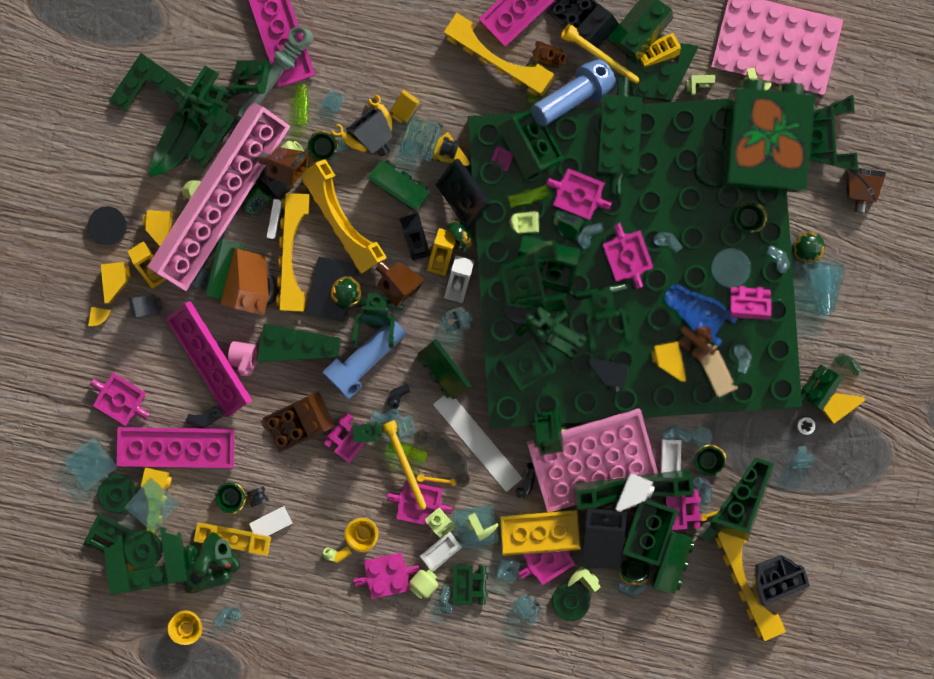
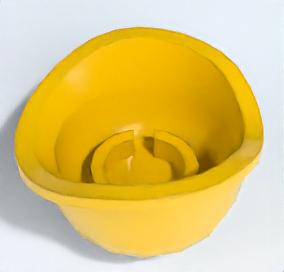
[344,518,378,552]
[168,611,202,645]

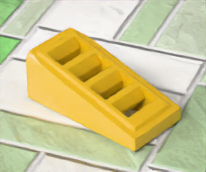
[640,33,681,67]

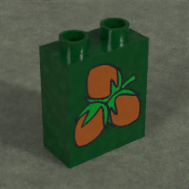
[721,79,815,193]

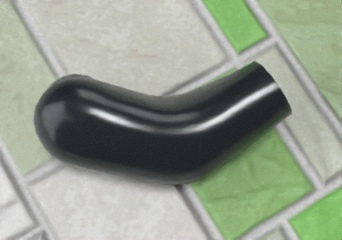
[186,407,222,427]
[516,463,535,500]

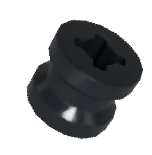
[439,137,460,159]
[246,486,269,507]

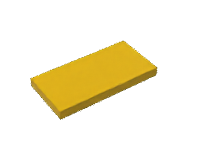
[500,510,581,556]

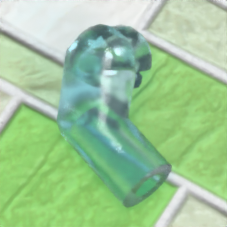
[578,223,603,248]
[654,233,683,253]
[766,245,790,273]
[734,345,752,374]
[370,409,400,425]
[663,426,693,443]
[693,476,712,503]
[439,585,454,614]
[213,607,242,628]

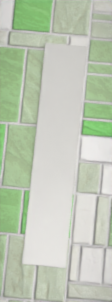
[433,395,523,492]

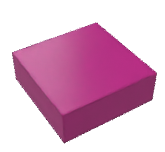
[490,146,513,172]

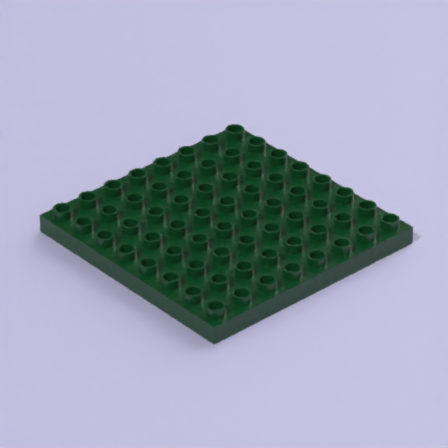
[468,98,802,428]

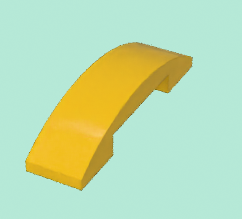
[194,522,271,556]

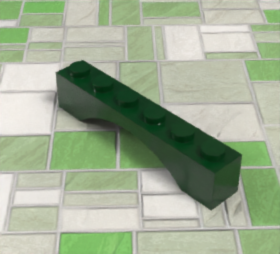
[573,469,694,509]

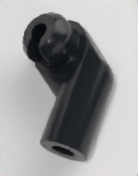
[267,277,278,305]
[387,383,410,410]

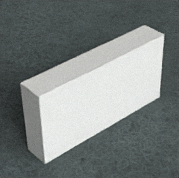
[267,199,282,240]
[660,439,681,473]
[249,506,293,536]
[420,532,462,572]

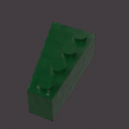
[257,324,342,362]
[711,457,774,541]

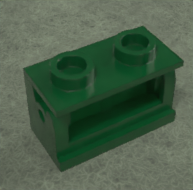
[532,409,564,455]
[353,421,382,443]

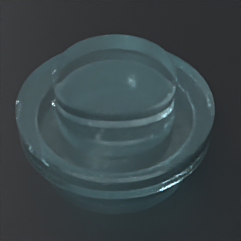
[693,427,712,447]

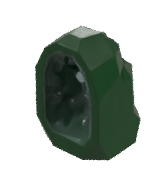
[242,182,273,215]
[552,210,585,241]

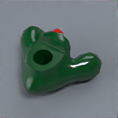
[193,532,241,577]
[183,545,232,594]

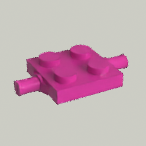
[546,169,611,220]
[603,223,653,289]
[89,373,150,426]
[386,481,453,526]
[518,551,575,585]
[354,553,420,599]

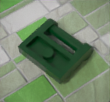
[229,60,271,95]
[83,513,134,553]

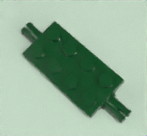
[598,77,643,196]

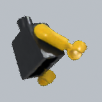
[331,95,393,157]

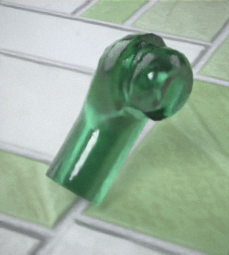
[834,353,862,376]

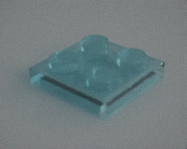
[399,116,443,162]
[63,436,118,491]
[124,478,180,533]
[454,504,499,550]

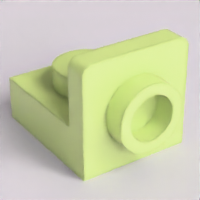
[687,75,715,96]
[425,508,457,538]

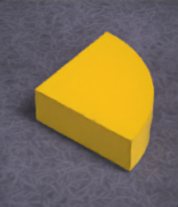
[88,307,111,326]

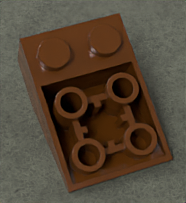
[263,392,335,453]

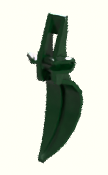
[148,65,219,177]

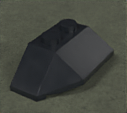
[752,555,810,606]

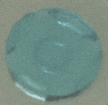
[711,249,751,288]

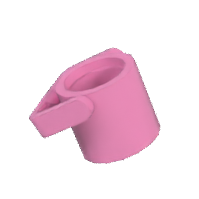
[228,341,258,376]

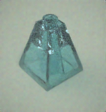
[800,260,845,316]

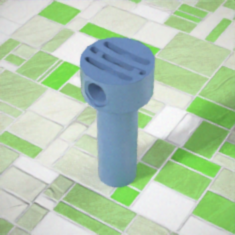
[531,58,616,126]
[322,321,407,400]

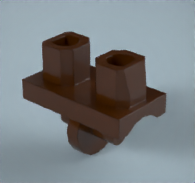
[532,41,567,69]
[679,326,716,361]

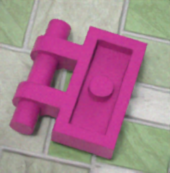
[730,286,771,320]
[324,413,366,463]
[665,489,702,530]

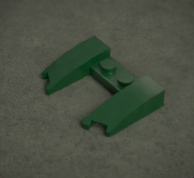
[104,527,189,595]

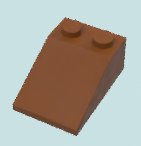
[220,248,269,316]

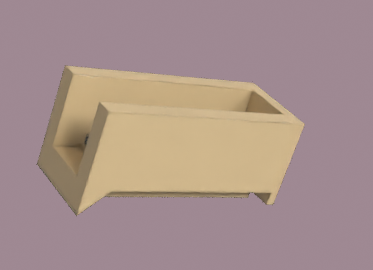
[700,344,739,397]

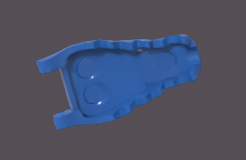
[664,284,738,346]

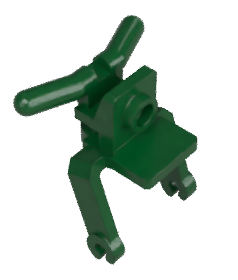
[573,283,632,352]
[352,293,404,348]
[516,307,586,359]

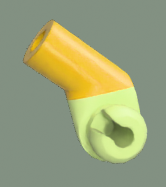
[322,546,352,563]

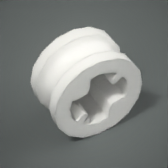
[797,417,815,435]

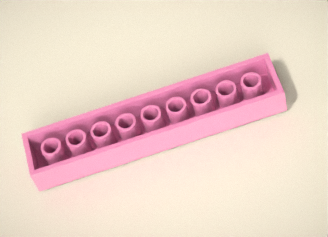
[147,102,290,291]

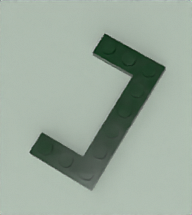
[109,53,237,167]

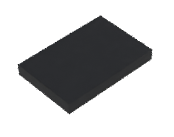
[436,159,490,229]
[306,257,356,322]

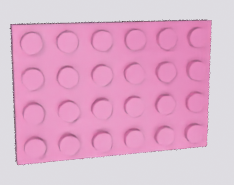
[711,0,843,96]
[527,408,658,513]

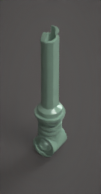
[237,26,313,121]

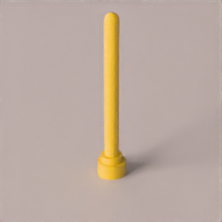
[561,24,639,84]
[381,420,426,510]

